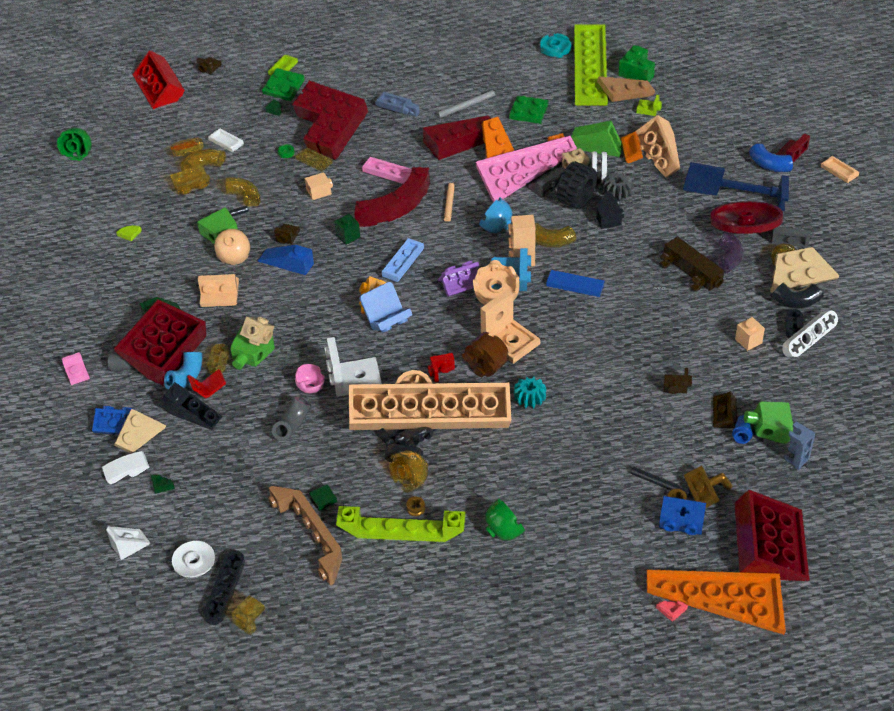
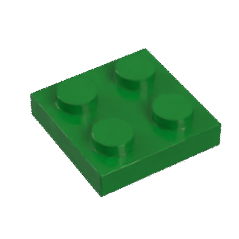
[262,68,305,101]
[509,96,549,124]

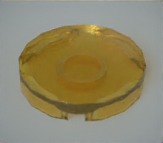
[170,138,204,156]

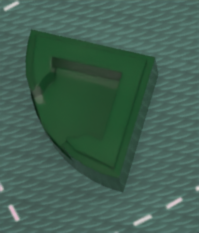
[265,99,282,116]
[151,475,175,494]

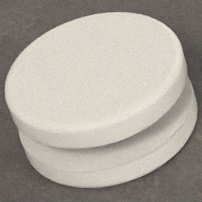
[591,151,607,184]

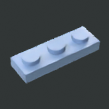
[382,238,424,282]

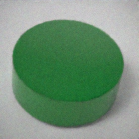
[278,144,295,159]

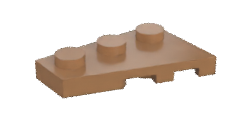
[597,77,655,102]

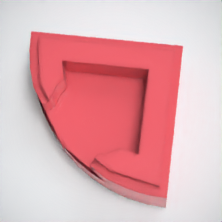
[656,601,688,622]

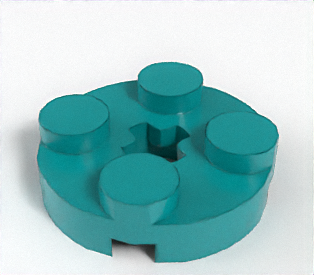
[540,33,571,58]

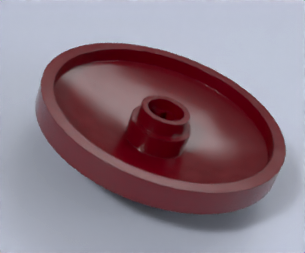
[710,201,783,234]

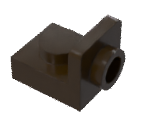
[196,57,222,75]
[274,223,300,245]

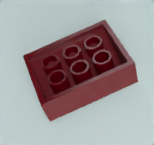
[114,300,206,386]
[734,490,810,581]

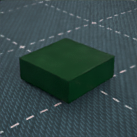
[309,484,337,511]

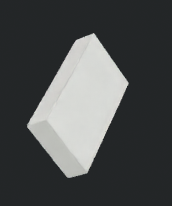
[208,128,244,152]

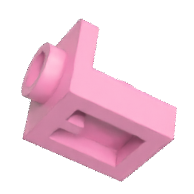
[62,353,90,385]

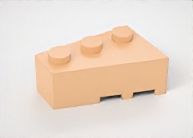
[508,215,535,267]

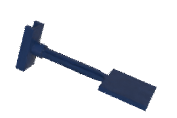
[683,162,789,211]

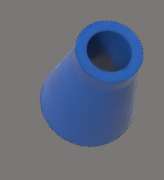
[732,415,753,444]

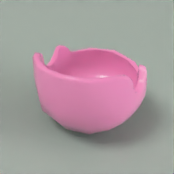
[295,364,325,394]

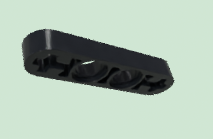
[203,551,245,625]

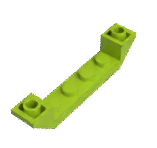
[336,506,466,542]

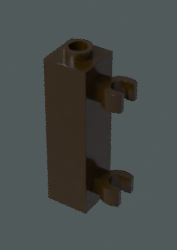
[659,236,724,292]

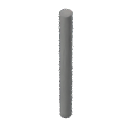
[437,90,495,118]

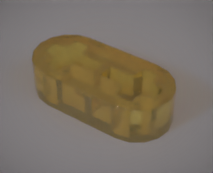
[207,344,229,375]

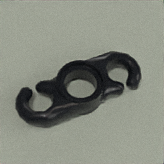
[386,427,433,447]

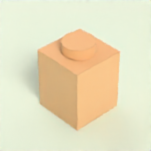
[305,172,333,200]
[735,317,765,351]

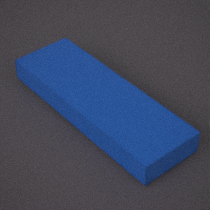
[546,270,604,297]

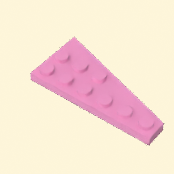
[476,136,577,202]

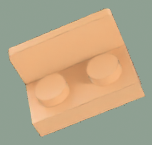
[198,274,239,307]

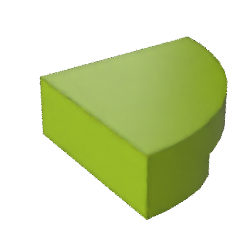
[116,226,142,241]

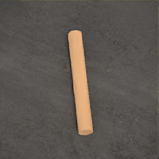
[444,183,455,221]

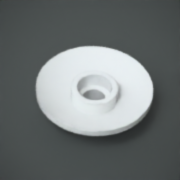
[172,541,215,578]

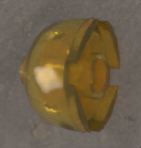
[389,450,428,493]

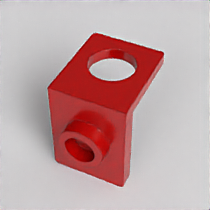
[187,369,226,398]

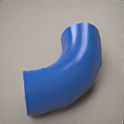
[749,144,793,172]

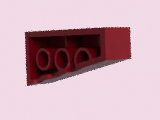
[422,115,492,160]

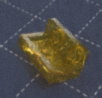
[170,165,210,195]

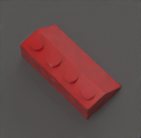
[132,50,185,109]

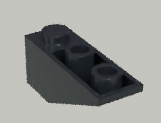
[158,382,223,430]

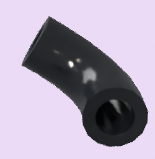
[770,282,824,309]

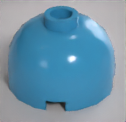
[479,197,512,233]

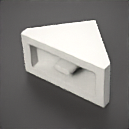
[106,526,150,560]

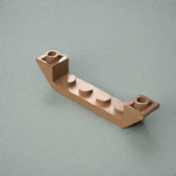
[268,486,342,586]

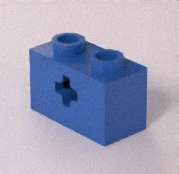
[659,496,706,535]

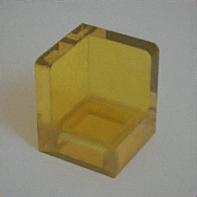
[231,595,265,635]

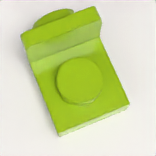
[636,95,662,116]

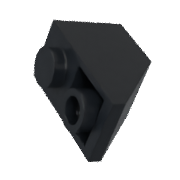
[596,191,624,229]

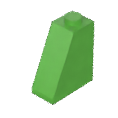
[571,121,623,157]

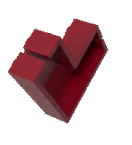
[293,80,368,160]

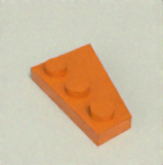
[482,117,514,159]

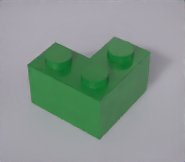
[618,45,655,82]

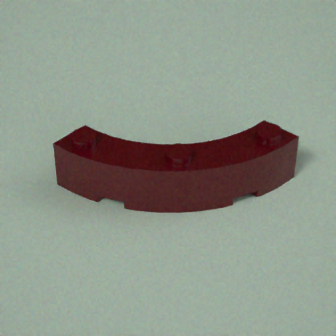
[354,167,430,227]

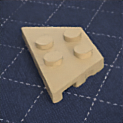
[770,247,839,293]

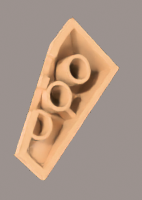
[636,115,680,177]

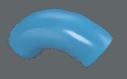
[164,352,202,389]

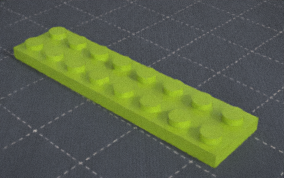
[574,24,608,106]

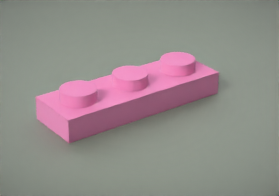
[362,157,412,184]

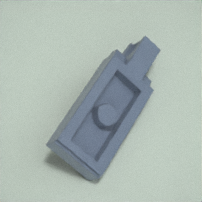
[375,92,420,117]

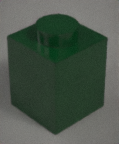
[335,214,361,245]

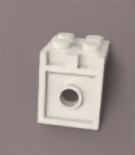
[324,337,382,397]

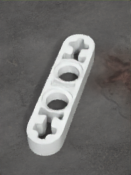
[783,311,838,357]

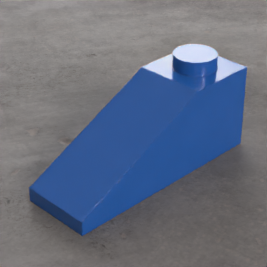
[258,245,314,275]

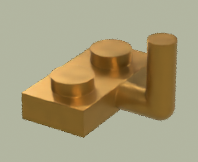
[684,465,733,508]

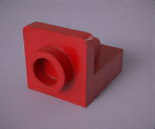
[427,353,455,382]

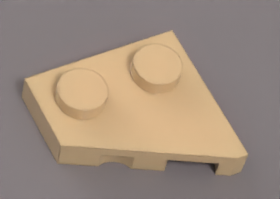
[114,409,166,453]

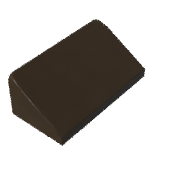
[713,391,737,429]

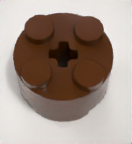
[462,332,509,378]

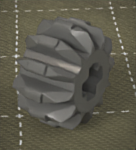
[603,172,633,201]

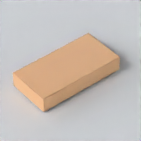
[821,156,859,183]

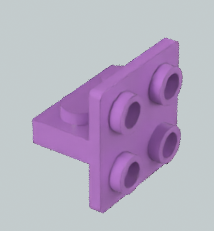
[438,261,479,297]

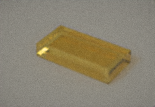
[296,148,333,172]

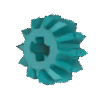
[514,376,546,409]

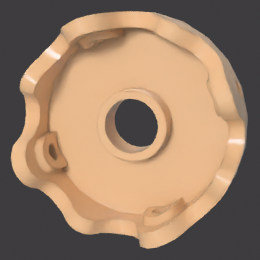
[473,260,520,305]

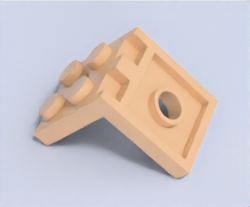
[480,289,540,364]

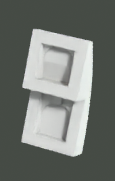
[102,451,149,484]

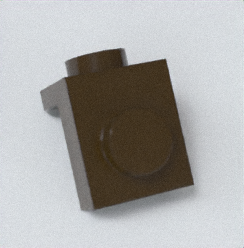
[663,368,692,394]

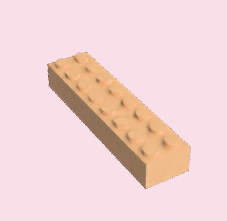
[348,383,511,430]

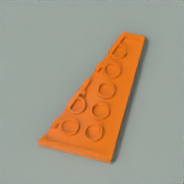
[646,570,786,635]

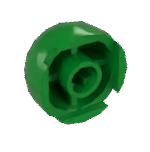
[57,127,92,161]
[485,498,525,541]

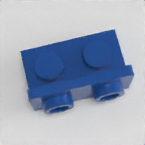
[92,406,134,435]

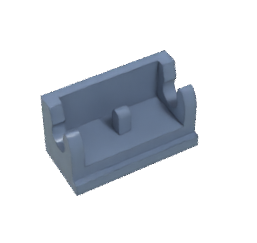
[784,422,815,470]

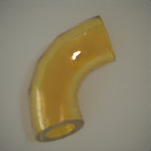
[180,149,226,175]
[225,177,261,207]
[535,223,577,248]

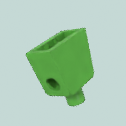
[197,207,238,244]
[231,326,275,370]
[744,402,793,444]

